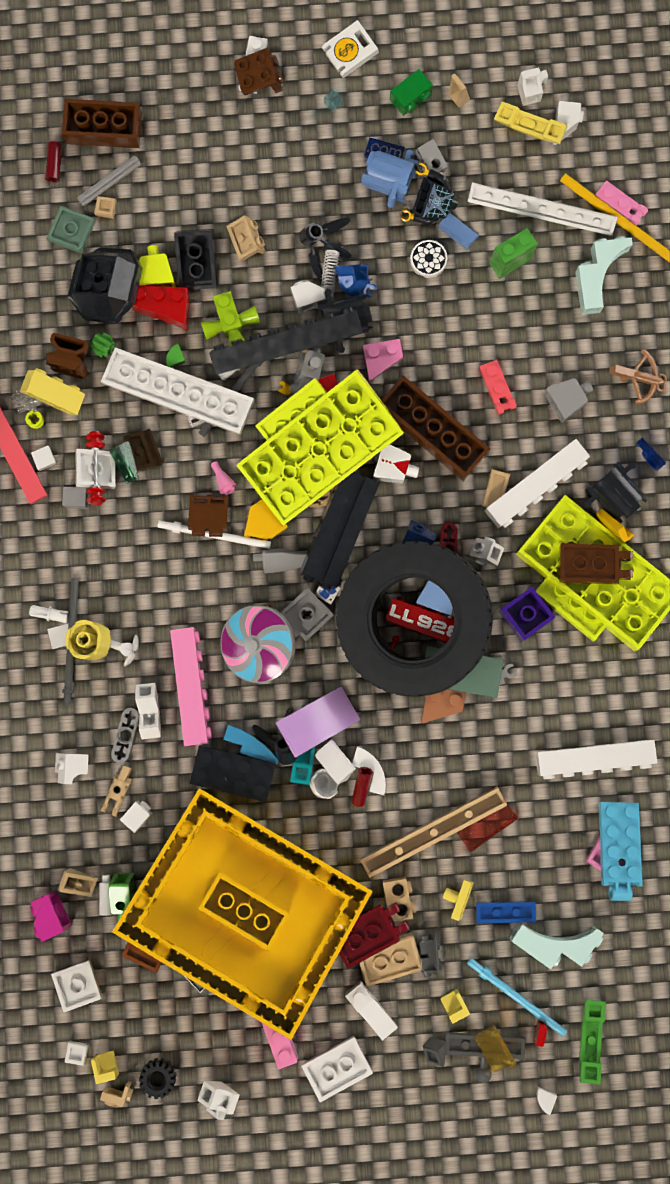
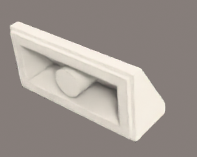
[315,740,356,784]

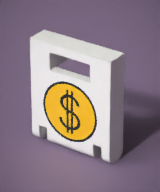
[322,20,379,78]

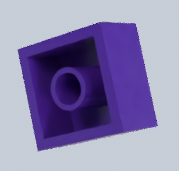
[498,587,556,642]

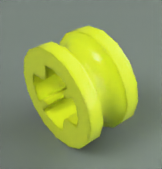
[25,410,44,429]

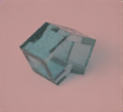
[324,90,343,111]

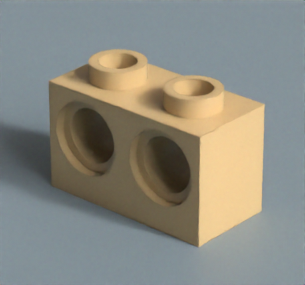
[382,877,416,922]

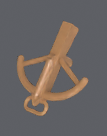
[609,349,667,404]

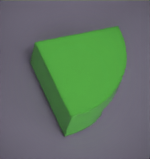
[166,344,186,368]

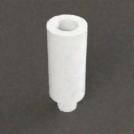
[99,875,113,915]

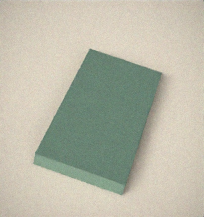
[425,646,504,698]

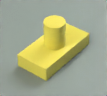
[443,880,474,921]

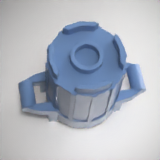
[361,150,419,208]

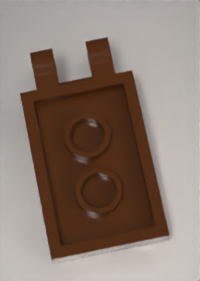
[559,543,633,584]

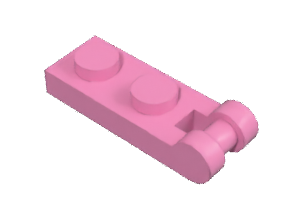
[596,180,648,226]

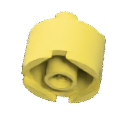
[65,620,111,661]

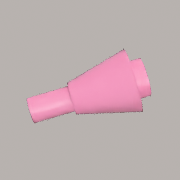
[211,461,237,495]

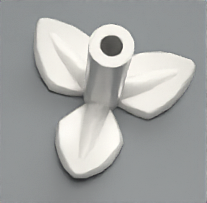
[110,635,139,667]

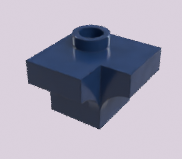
[402,520,436,544]

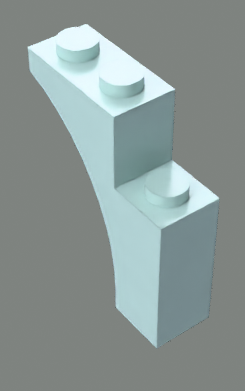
[575,236,633,315]
[509,923,604,969]

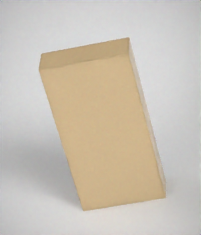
[482,469,510,508]

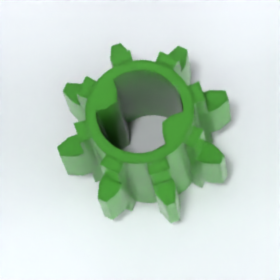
[90,332,115,358]

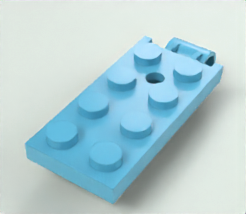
[599,802,643,901]

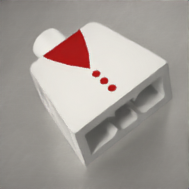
[373,444,420,484]

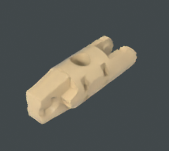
[100,765,132,817]

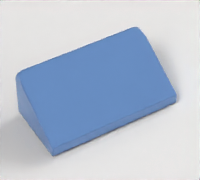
[438,213,479,250]

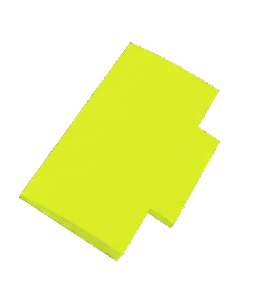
[236,369,404,525]
[515,495,670,652]

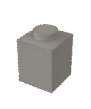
[62,487,91,509]

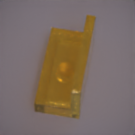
[474,1025,517,1072]

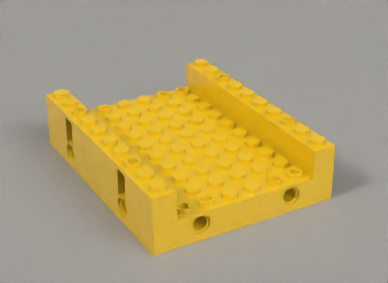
[112,788,373,1040]

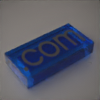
[364,137,405,158]

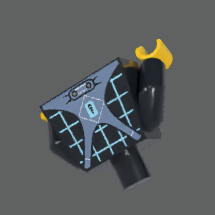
[401,163,458,225]

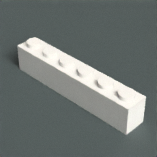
[484,439,590,528]
[535,740,657,779]

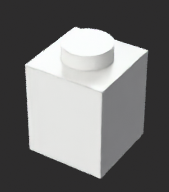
[120,801,153,833]

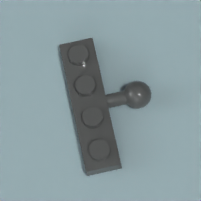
[445,1032,525,1083]

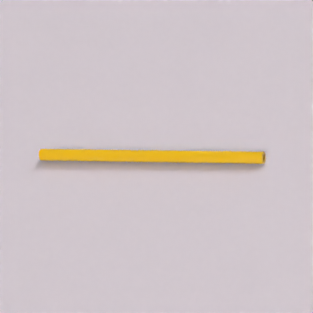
[560,173,670,263]

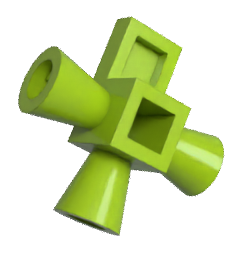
[201,291,260,345]

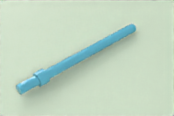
[467,958,567,1037]

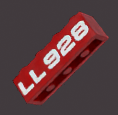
[385,597,454,644]

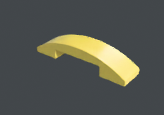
[494,102,568,144]

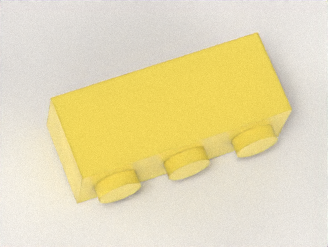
[20,368,85,415]

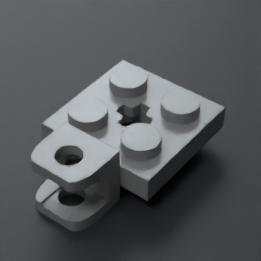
[281,587,334,642]

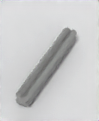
[77,156,141,206]

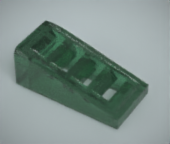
[109,441,139,484]

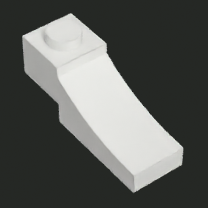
[345,980,398,1041]

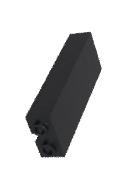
[298,471,380,591]

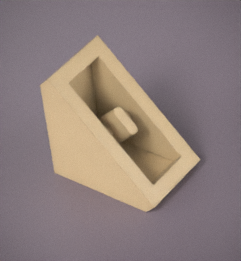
[58,868,98,897]

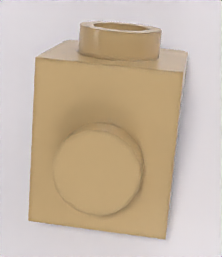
[100,1081,133,1107]

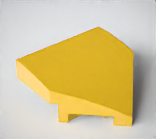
[244,499,288,541]
[596,509,634,543]

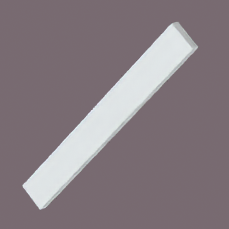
[468,182,618,236]

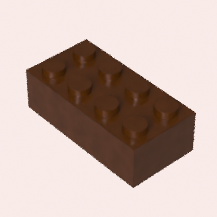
[62,99,142,148]

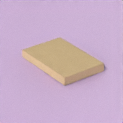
[360,932,421,987]

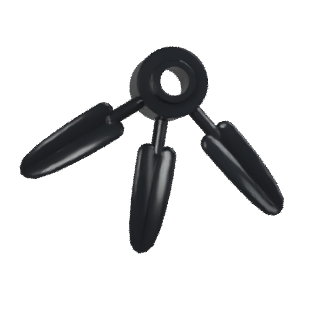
[299,218,352,280]
[252,708,297,765]

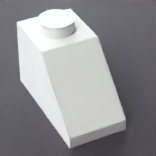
[553,101,584,145]
[291,281,334,314]

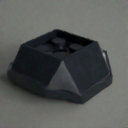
[68,248,143,324]

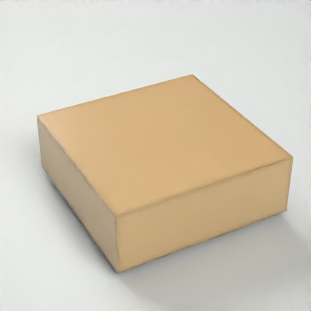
[94,196,117,219]

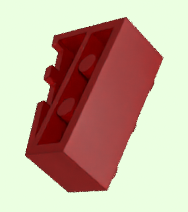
[132,285,190,331]

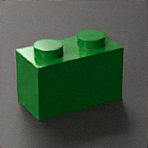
[390,69,433,116]

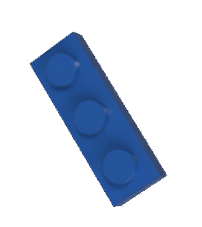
[476,901,536,923]

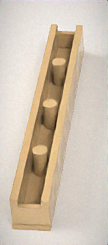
[360,786,507,878]

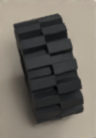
[139,1058,177,1099]

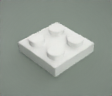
[51,960,103,1012]

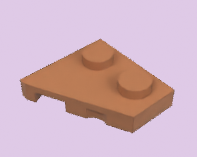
[421,689,466,723]

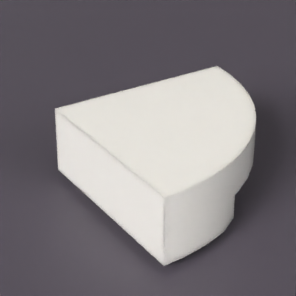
[536,1087,557,1115]

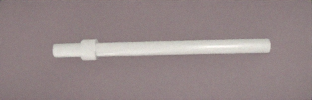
[158,520,271,549]

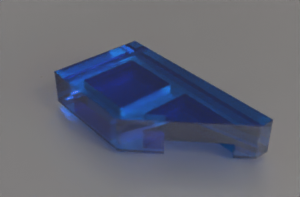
[637,438,666,471]

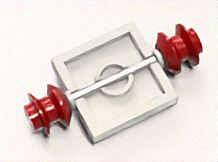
[75,431,116,506]

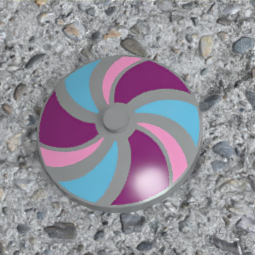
[221,605,295,683]

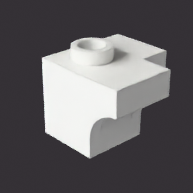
[517,67,548,106]
[55,753,88,784]
[197,1081,240,1120]

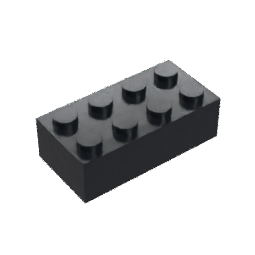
[189,745,276,802]

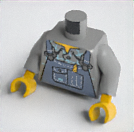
[278,346,325,396]

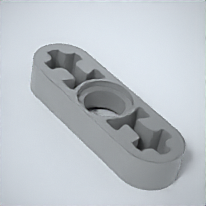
[111,708,139,763]

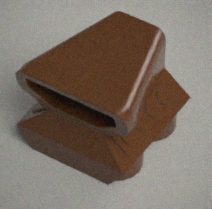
[46,333,90,380]

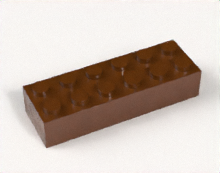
[381,375,490,482]

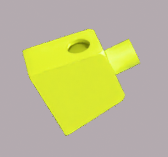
[139,245,176,287]

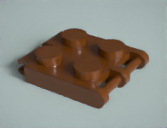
[188,494,228,537]

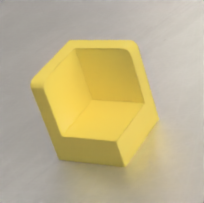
[440,989,470,1024]
[91,1051,119,1084]

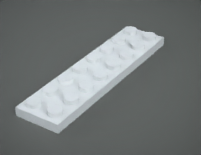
[101,348,255,435]

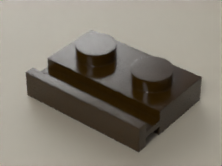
[123,428,163,473]

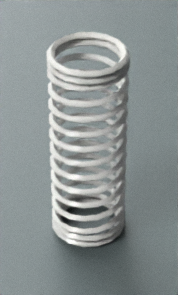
[321,250,340,293]

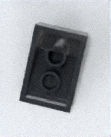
[174,229,217,290]

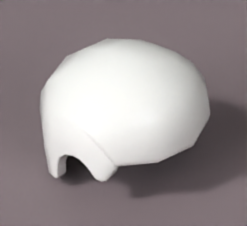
[310,768,339,799]

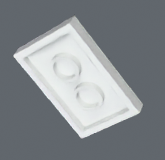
[301,1036,373,1102]

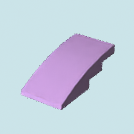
[276,686,360,757]

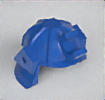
[333,264,378,298]

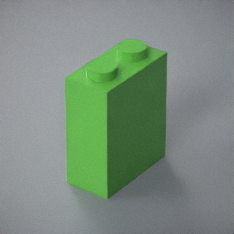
[490,228,538,279]

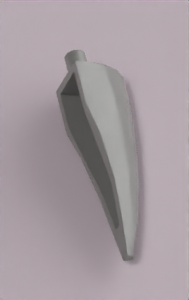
[253,548,307,574]

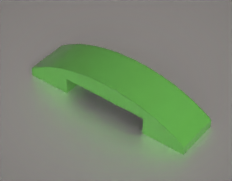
[579,999,606,1085]

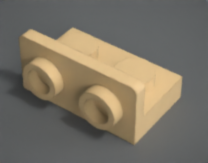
[226,216,266,261]

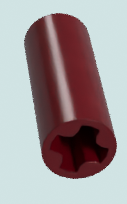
[45,141,62,182]
[351,767,373,807]

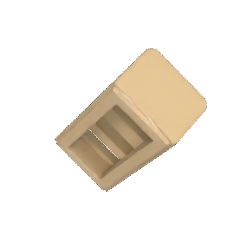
[448,74,470,108]

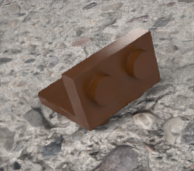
[234,48,283,95]

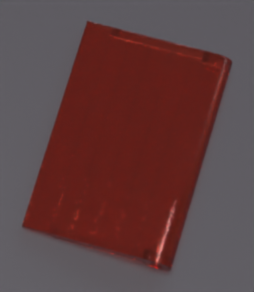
[457,786,518,852]

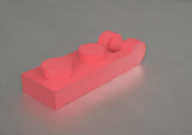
[479,360,517,415]

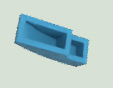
[223,725,279,764]

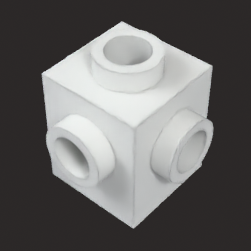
[470,537,504,566]

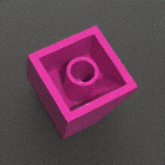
[30,890,72,942]

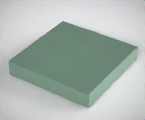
[46,206,96,254]

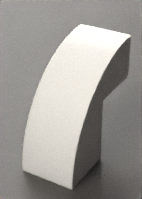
[135,683,161,739]
[352,747,386,795]

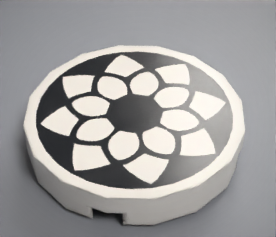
[410,240,448,278]

